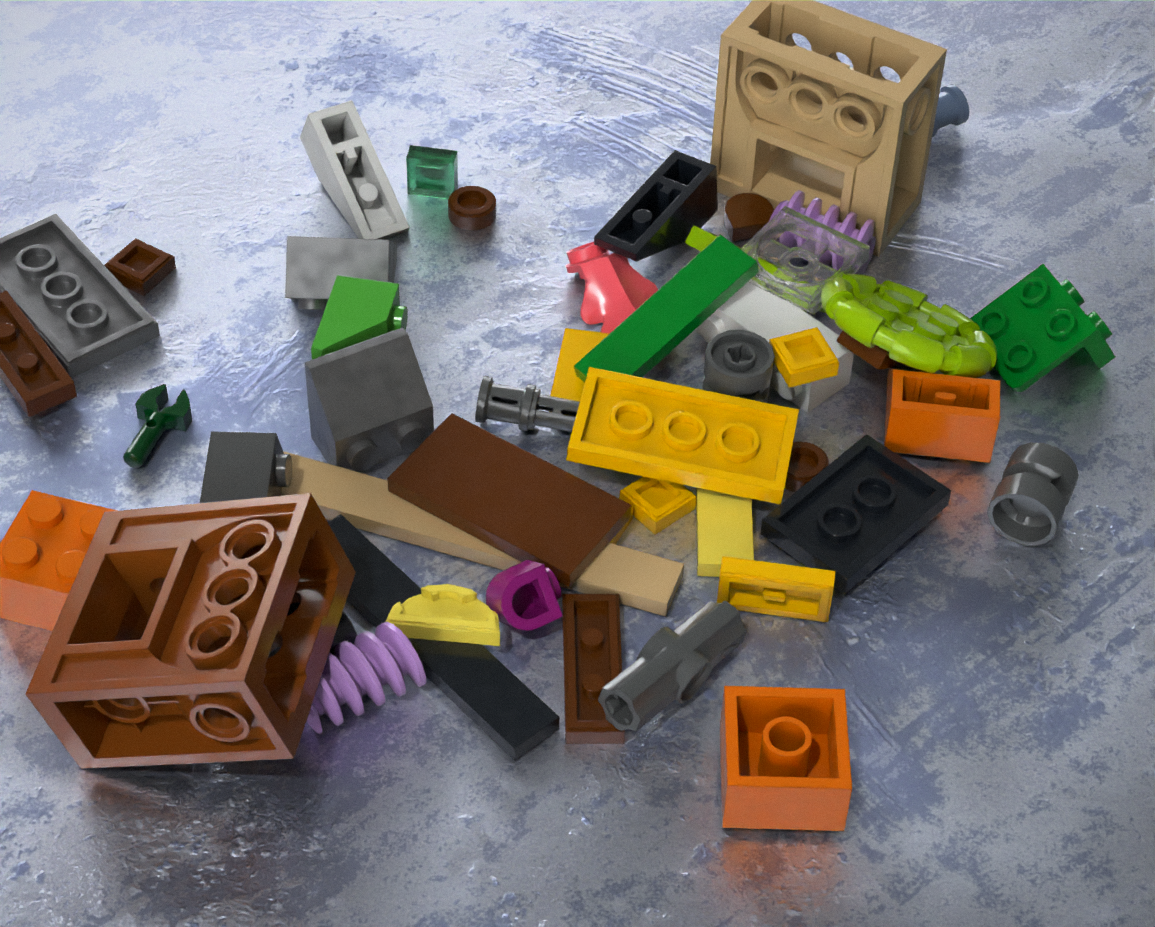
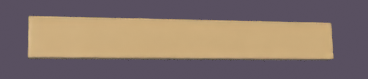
[281,451,684,617]

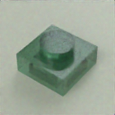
[406,145,458,199]

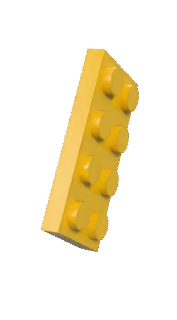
[566,367,799,505]

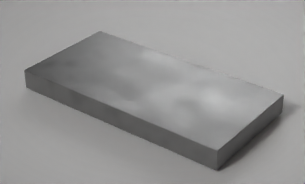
[0,213,160,378]

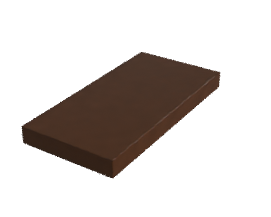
[387,413,632,588]

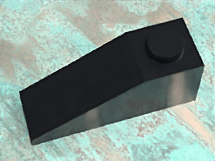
[594,150,718,262]

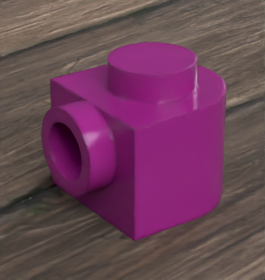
[486,560,563,631]

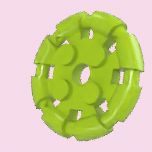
[821,274,997,378]

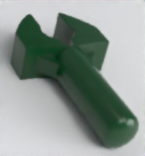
[123,384,192,468]

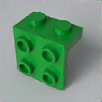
[970,264,1116,392]

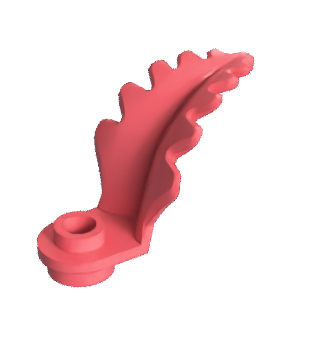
[565,242,658,333]

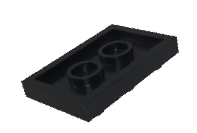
[760,434,951,594]

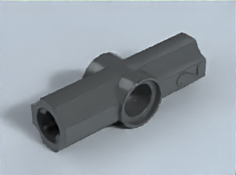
[598,601,748,732]

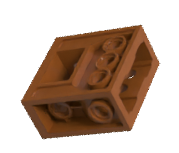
[25,493,356,769]

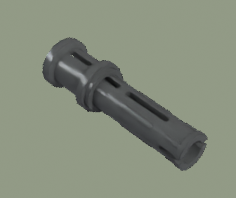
[475,376,580,432]

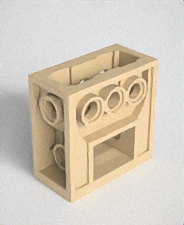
[710,0,947,257]

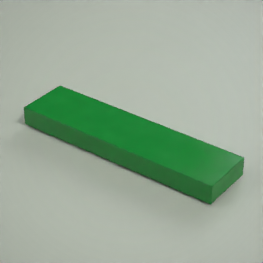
[574,234,759,382]

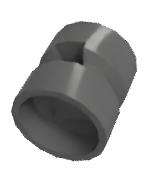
[702,330,775,403]
[987,442,1079,546]

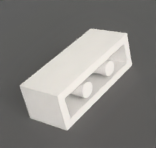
[697,276,854,413]

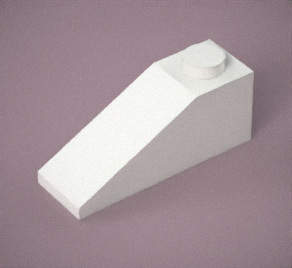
[300,100,410,240]

